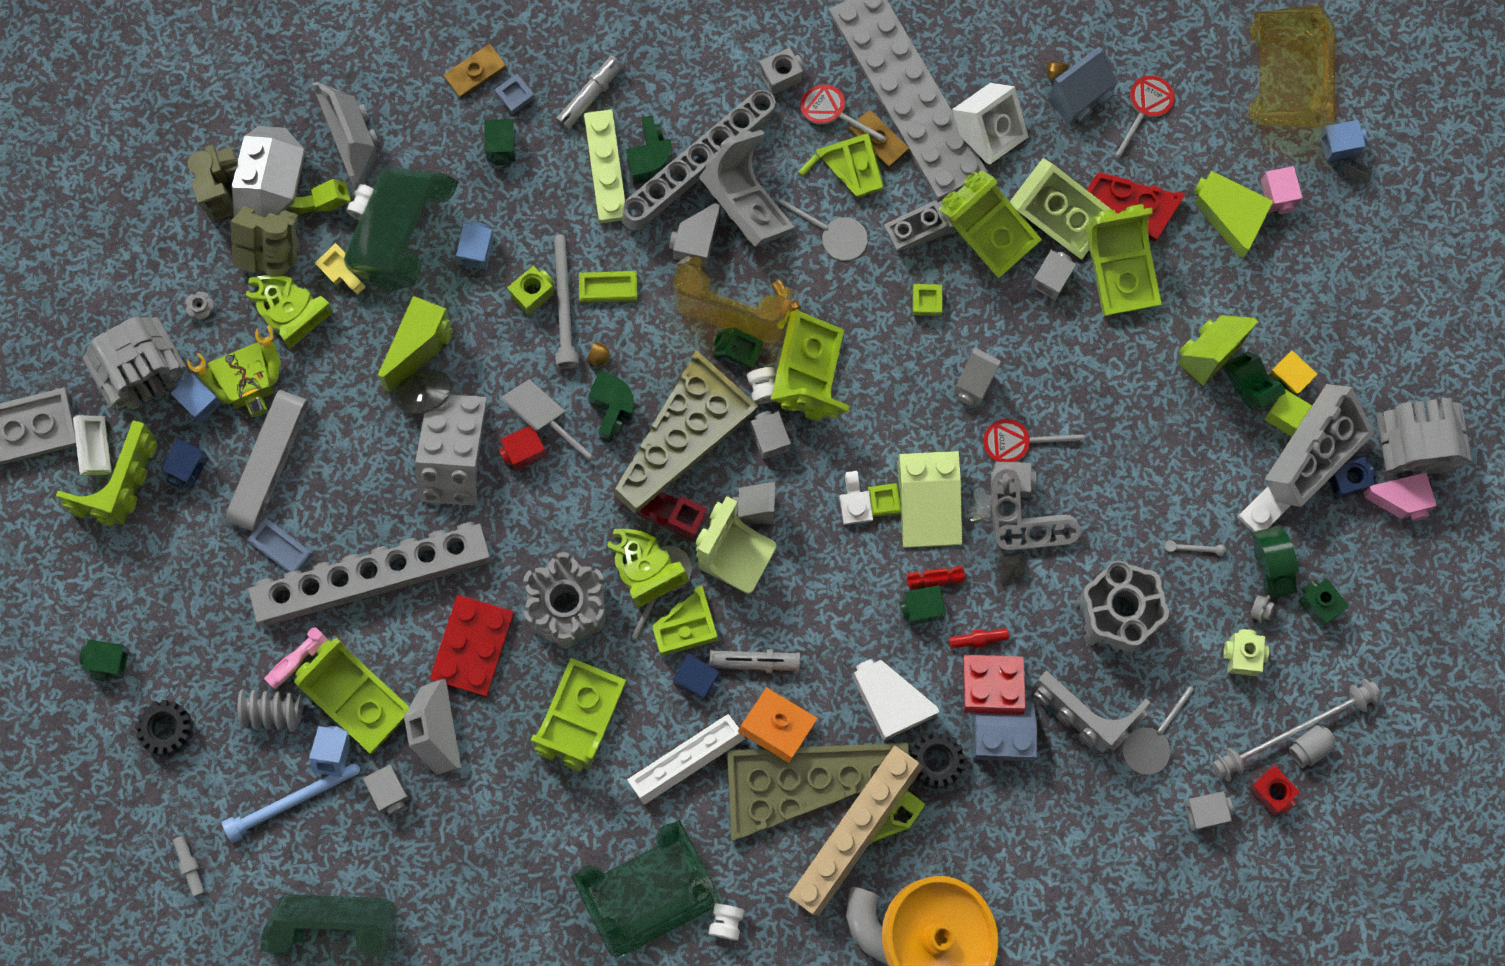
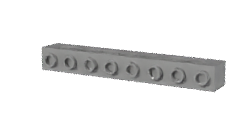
[248,522,492,627]

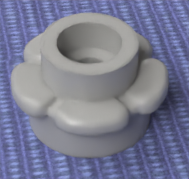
[185,292,214,320]
[1251,595,1275,624]

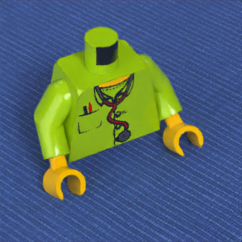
[187,325,281,417]

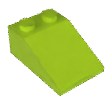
[378,296,453,392]
[1178,315,1258,386]

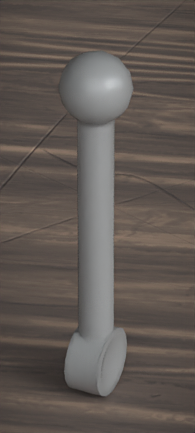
[1164,540,1227,556]

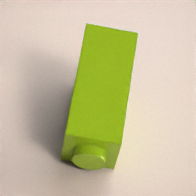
[1193,171,1273,258]

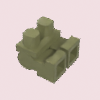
[187,144,239,222]
[230,206,299,276]

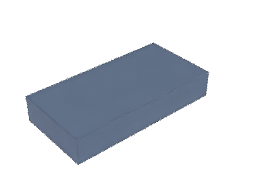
[247,517,313,572]

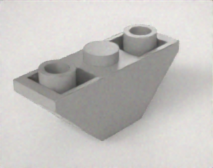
[404,679,461,775]

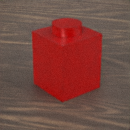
[498,425,547,471]

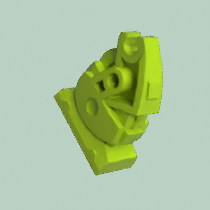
[246,275,333,350]
[607,529,690,609]

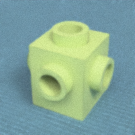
[1224,629,1269,676]

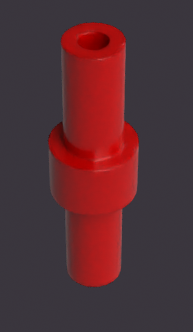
[948,628,1009,649]

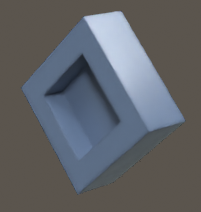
[494,74,535,115]

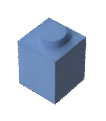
[1320,120,1367,162]
[456,222,494,270]
[171,373,222,423]
[309,726,351,777]

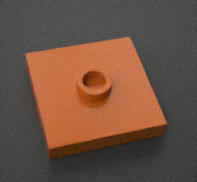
[737,687,817,763]

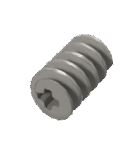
[237,689,303,732]

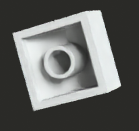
[952,83,1028,164]

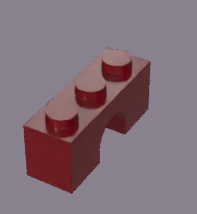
[614,492,707,542]

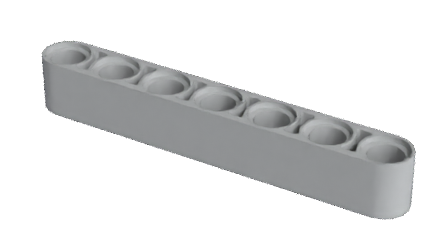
[622,90,775,230]

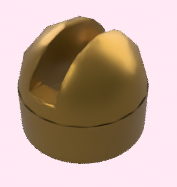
[1046,61,1070,81]
[586,341,610,366]

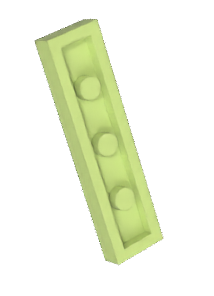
[584,109,625,223]

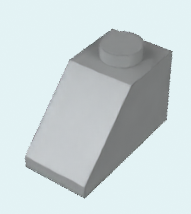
[669,203,720,266]
[954,348,1001,406]
[733,482,775,524]

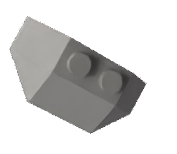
[312,82,380,191]
[232,126,306,217]

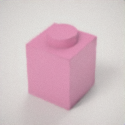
[1261,166,1302,214]

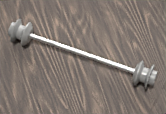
[1212,679,1381,781]

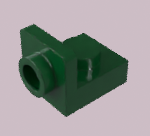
[713,327,763,369]

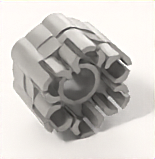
[82,317,187,410]
[1376,398,1472,477]
[523,552,606,649]
[1076,561,1169,655]

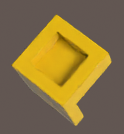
[1268,351,1317,394]

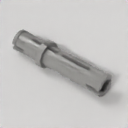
[555,55,624,131]
[710,649,800,673]

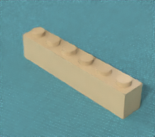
[788,745,924,916]

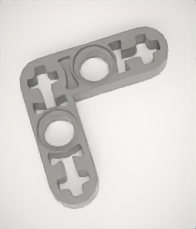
[991,465,1081,550]

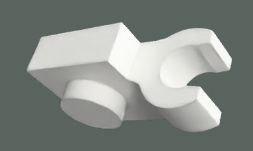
[839,471,873,525]

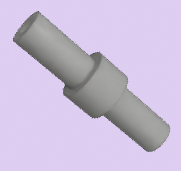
[172,836,205,897]

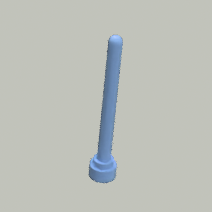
[221,764,360,844]

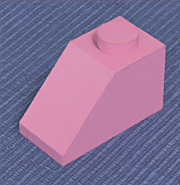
[1363,473,1437,521]

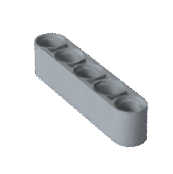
[226,390,309,532]

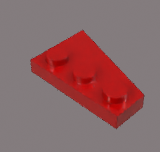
[1087,172,1186,242]

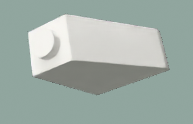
[853,659,939,741]

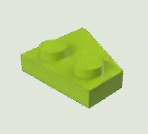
[816,133,885,198]
[652,585,718,657]

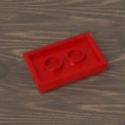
[429,595,514,698]

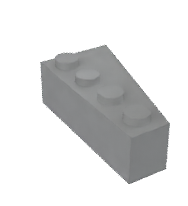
[1265,384,1375,507]

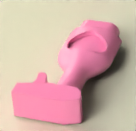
[264,627,328,689]

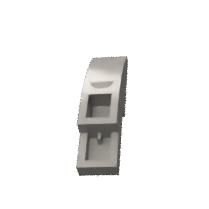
[884,200,955,251]

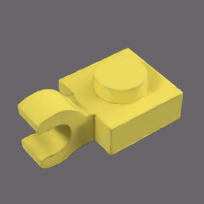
[315,243,366,295]

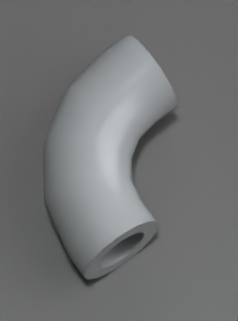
[846,887,888,964]

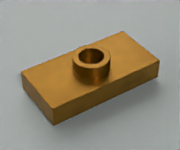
[443,44,507,100]
[849,109,909,170]

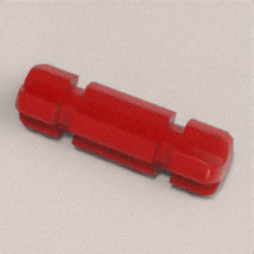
[906,566,965,590]

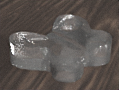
[964,487,993,521]

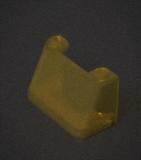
[1249,4,1335,128]
[673,255,798,343]

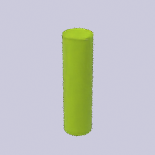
[798,154,820,177]

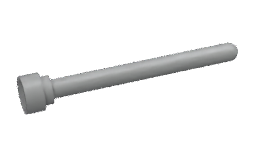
[554,234,579,369]

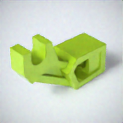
[285,179,351,215]
[869,791,926,845]

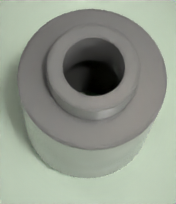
[1289,725,1336,768]

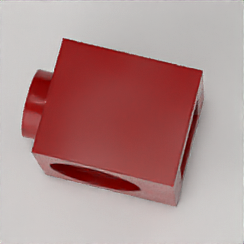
[1248,765,1300,815]

